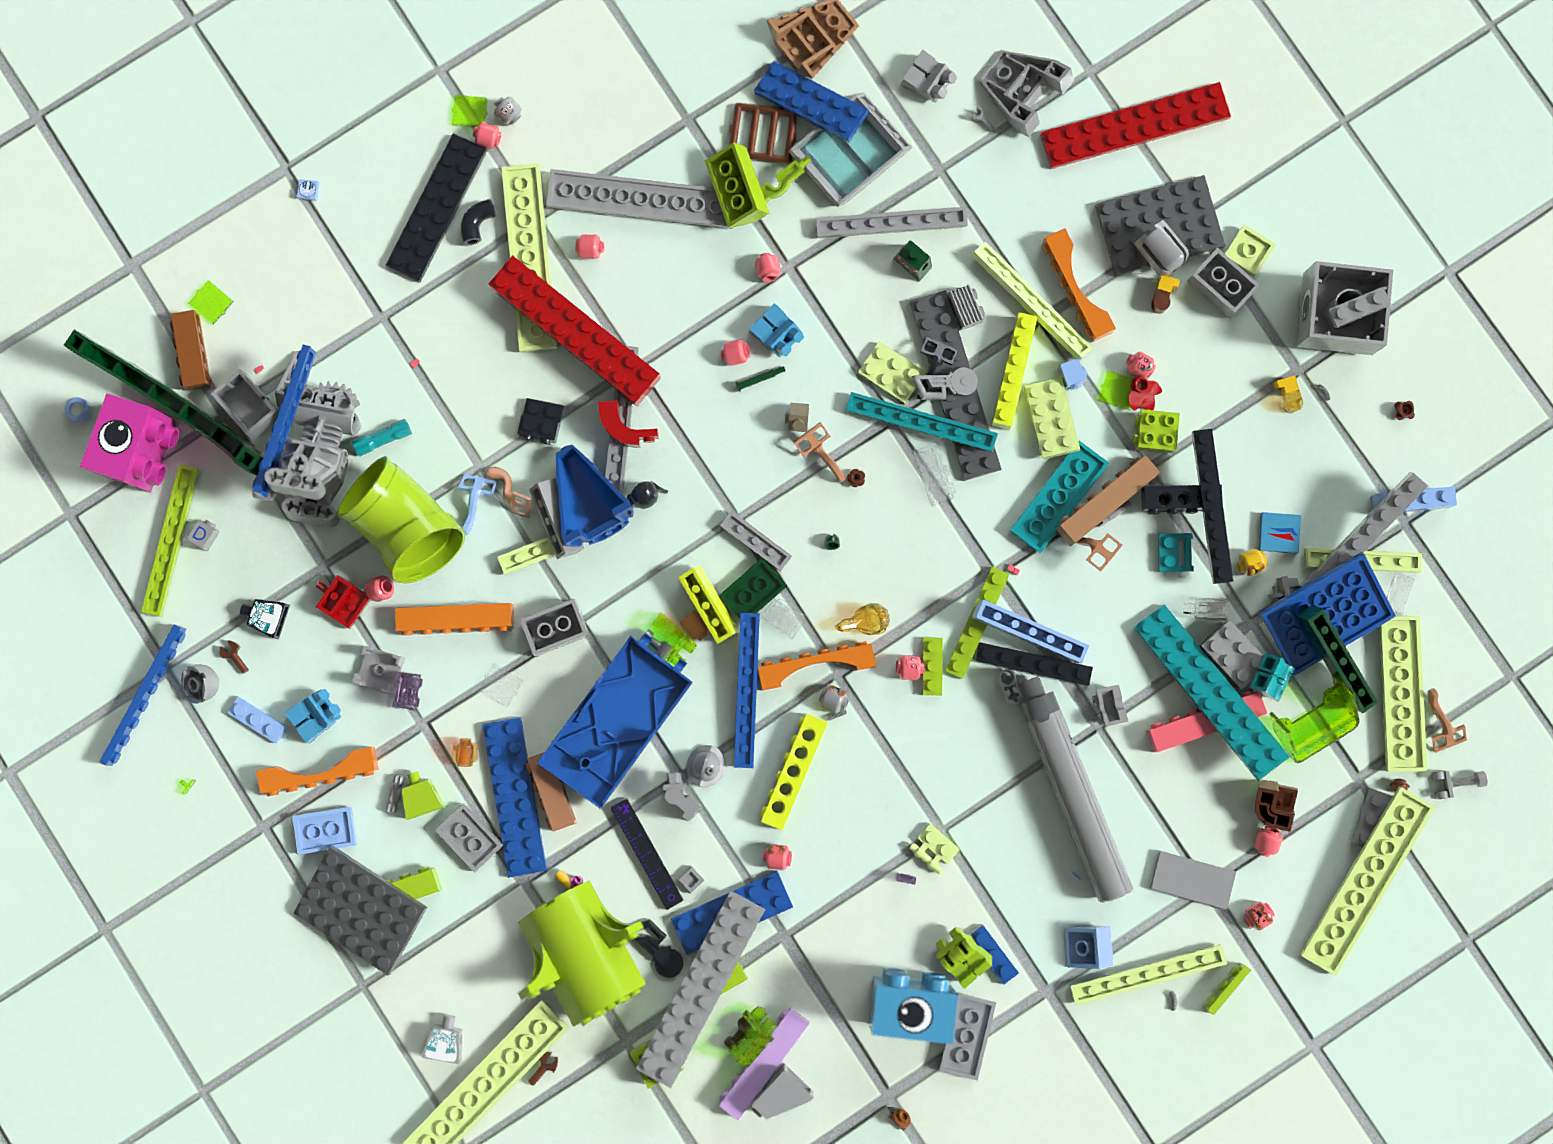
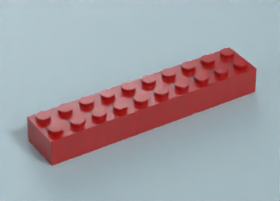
[488,255,661,407]

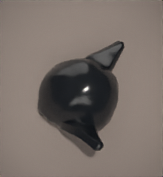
[627,481,668,509]

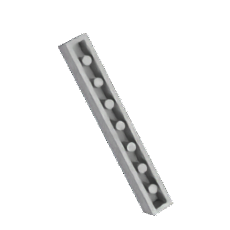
[1300,472,1428,587]

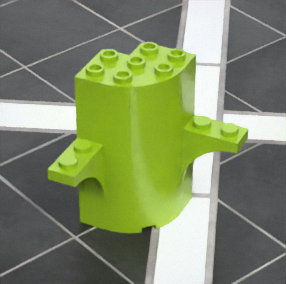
[518,880,646,1027]

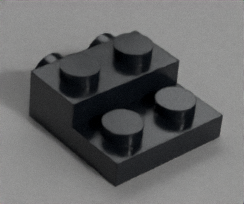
[517,398,564,445]

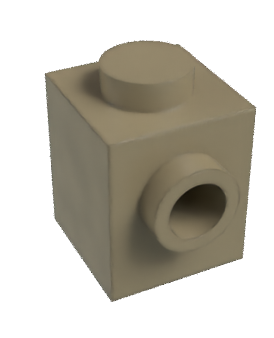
[785,402,809,432]

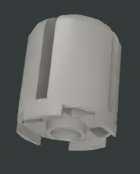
[1135,220,1189,276]

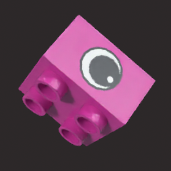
[80,393,179,492]

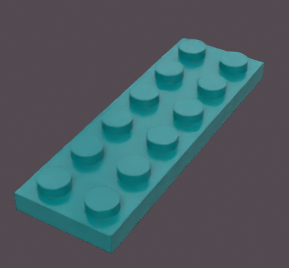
[1009,440,1109,554]

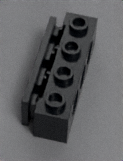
[1141,484,1223,515]

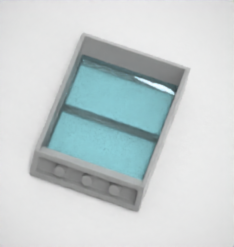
[788,93,913,207]

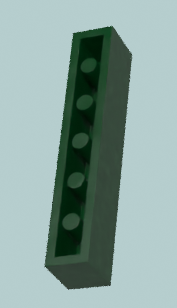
[1297,605,1378,713]

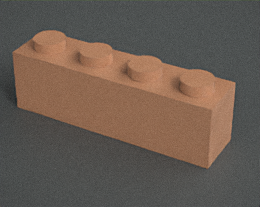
[526,752,577,832]

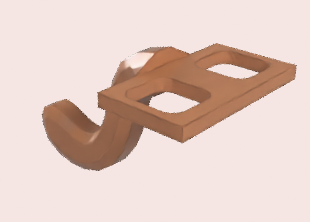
[793,422,846,483]
[486,467,531,519]
[1076,533,1122,572]
[1427,688,1467,753]

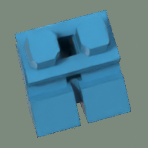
[749,303,804,358]
[284,689,341,744]

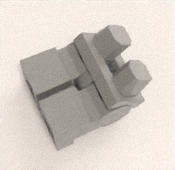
[900,49,958,103]
[663,773,703,821]

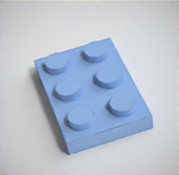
[292,807,357,855]

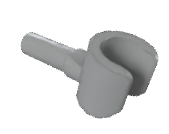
[972,107,994,131]

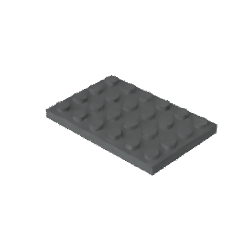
[1095,175,1226,276]
[293,846,428,976]

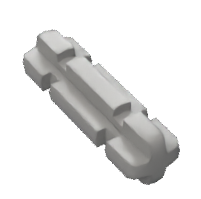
[385,775,405,813]

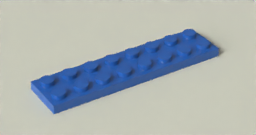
[482,717,547,878]

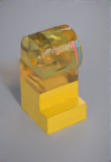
[1272,375,1303,414]

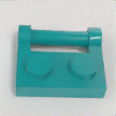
[1158,533,1194,572]

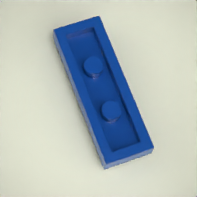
[970,925,1019,985]

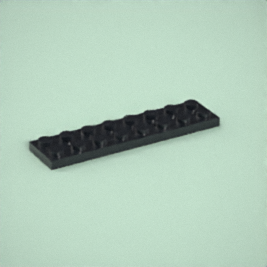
[386,133,487,283]

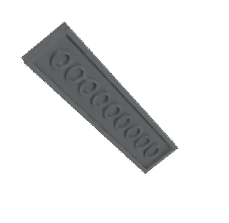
[910,290,1002,481]

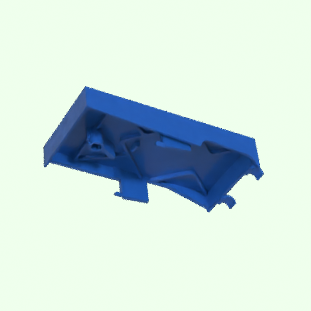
[537,633,693,810]

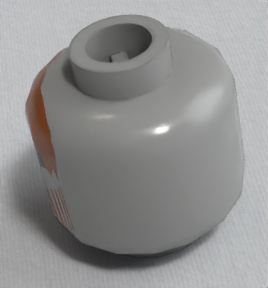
[819,685,849,713]

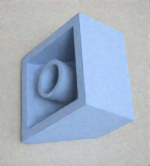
[1064,926,1113,969]

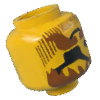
[1236,548,1267,576]

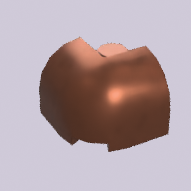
[1255,780,1298,832]

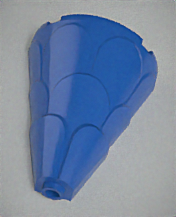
[555,444,634,547]

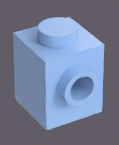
[1058,359,1087,390]

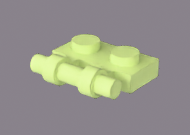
[909,823,960,874]

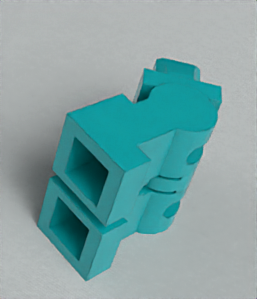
[1250,653,1294,702]

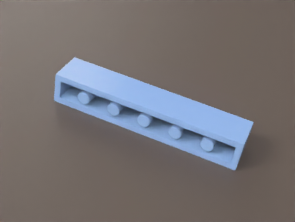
[972,600,1090,663]

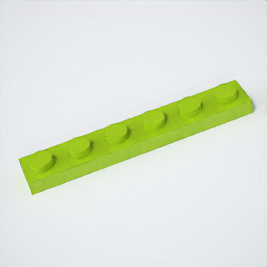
[945,566,1010,679]

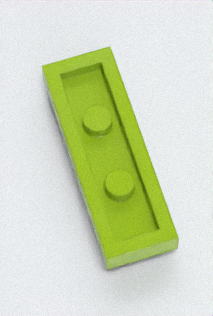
[923,637,943,696]
[1203,963,1251,1016]

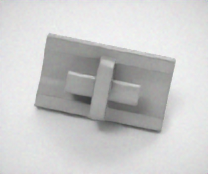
[1268,576,1299,602]

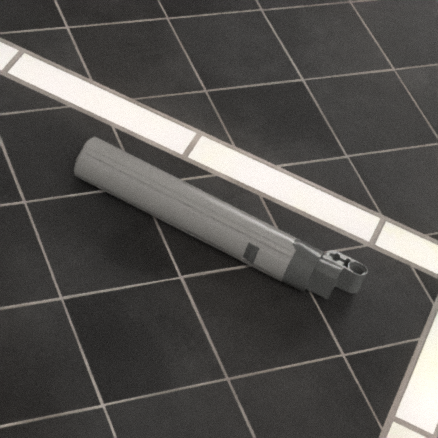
[998,669,1133,903]

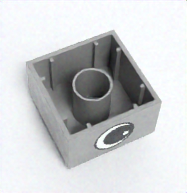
[1297,261,1394,355]

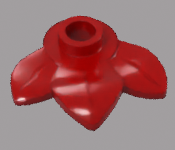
[1128,376,1163,411]

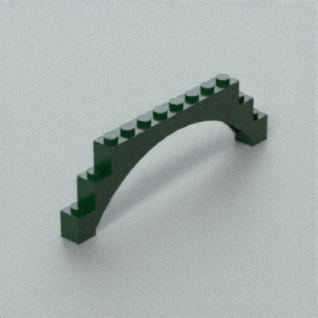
[63,329,264,476]

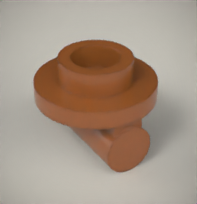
[888,1108,911,1131]

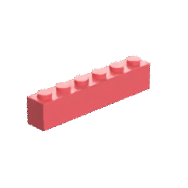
[1146,690,1268,752]

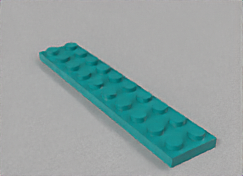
[1133,604,1290,781]

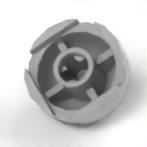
[181,664,219,704]

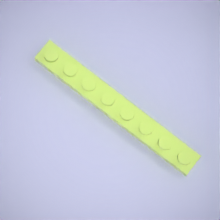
[971,242,1092,361]
[1069,944,1227,1005]

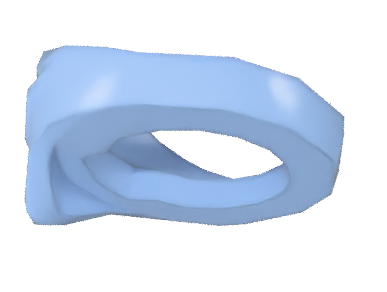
[65,397,91,423]

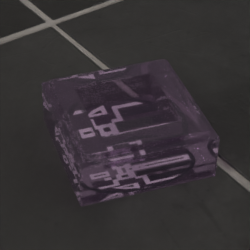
[895,872,916,885]

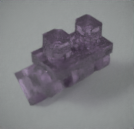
[392,671,423,711]

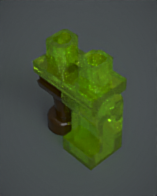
[724,1006,777,1068]

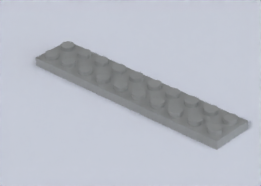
[546,169,733,229]
[636,891,766,1088]

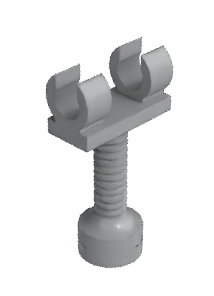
[1431,771,1488,799]

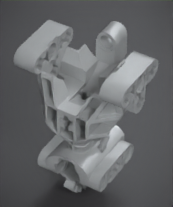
[252,381,361,528]

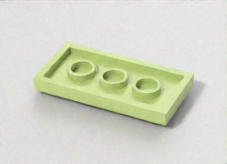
[1025,377,1080,460]

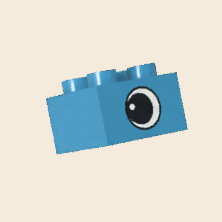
[868,968,958,1044]

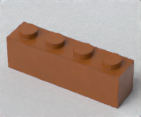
[170,310,211,391]

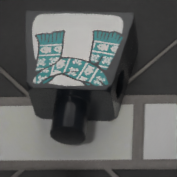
[240,599,290,639]

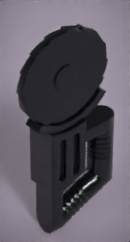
[635,919,684,978]

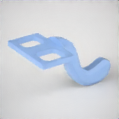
[459,474,497,535]

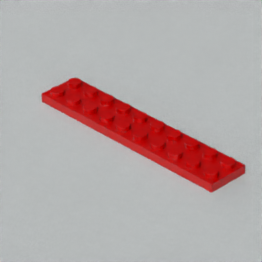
[1040,82,1231,169]

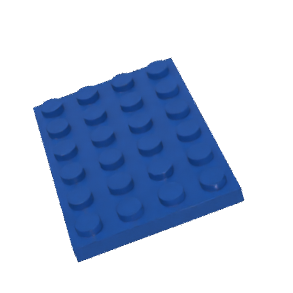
[1259,552,1396,676]

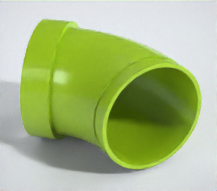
[337,456,465,584]

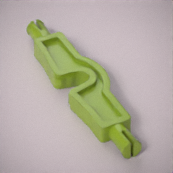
[761,155,812,203]

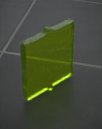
[451,95,488,127]
[188,280,234,325]
[1098,371,1139,410]

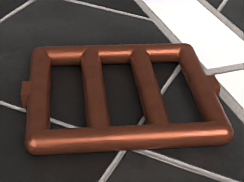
[729,102,797,164]

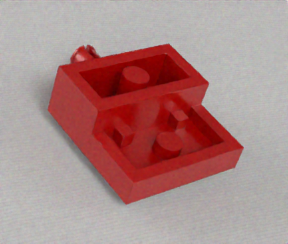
[315,575,370,629]

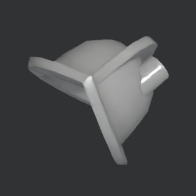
[686,745,726,788]

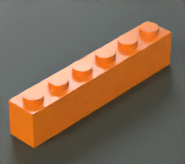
[395,603,514,636]

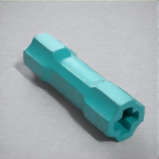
[352,418,412,456]

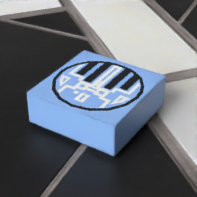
[297,179,320,201]

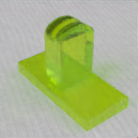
[179,779,196,795]

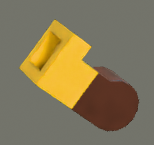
[1151,276,1180,314]

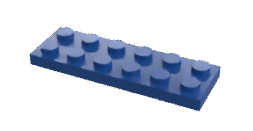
[754,61,869,143]
[671,871,793,955]

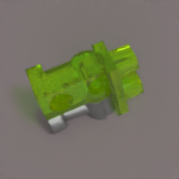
[639,612,697,665]

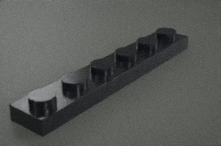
[975,642,1093,686]

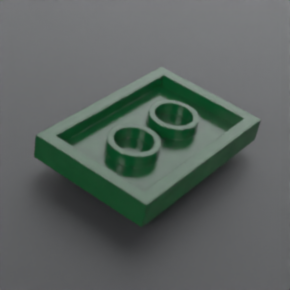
[719,558,788,619]

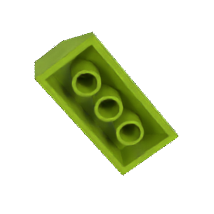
[705,142,770,228]

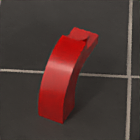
[598,401,659,448]

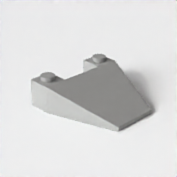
[978,50,1074,137]

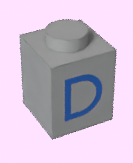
[186,519,220,551]

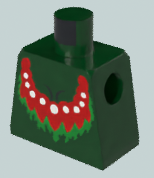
[893,240,932,282]

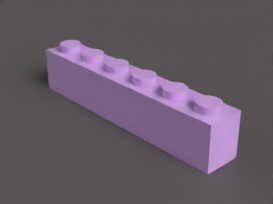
[719,1007,809,1120]

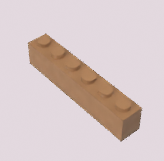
[1056,455,1160,547]

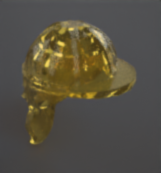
[835,603,890,635]

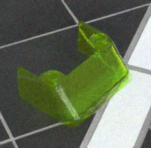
[1269,673,1360,763]

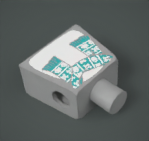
[422,1015,463,1064]

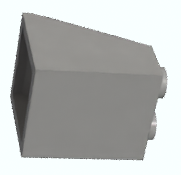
[752,1063,814,1120]

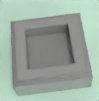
[677,866,705,894]

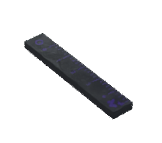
[610,798,684,910]

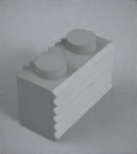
[948,284,985,331]

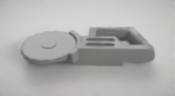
[912,367,978,400]

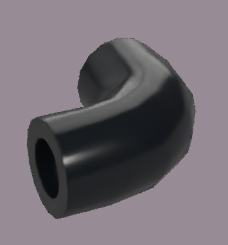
[461,199,496,245]

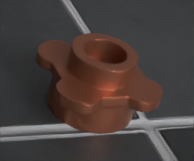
[1394,401,1415,420]

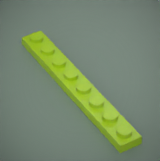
[141,464,200,617]

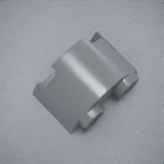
[1092,685,1129,727]

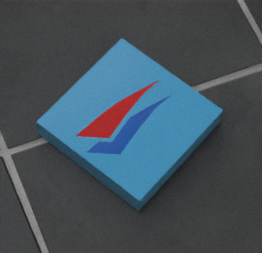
[1259,512,1301,554]

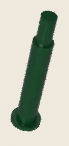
[735,366,786,392]

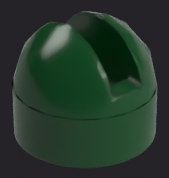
[824,534,840,550]

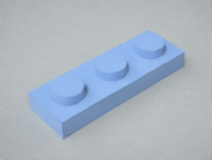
[227,697,288,743]

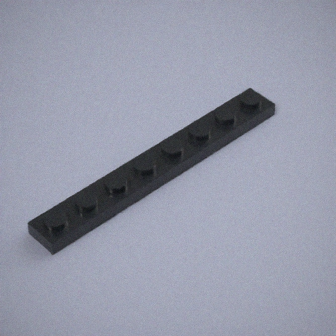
[1191,428,1234,584]

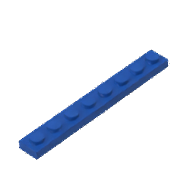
[252,344,317,498]
[734,613,760,768]
[99,624,187,766]

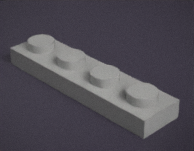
[720,510,792,572]

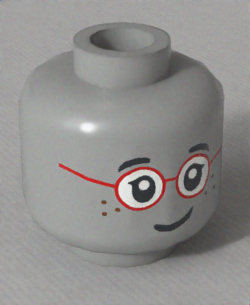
[494,96,522,125]

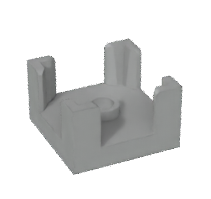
[352,645,405,695]

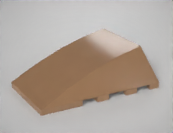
[767,0,859,79]

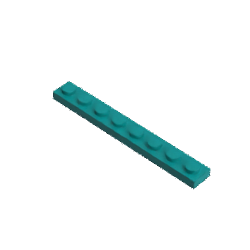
[846,392,998,453]

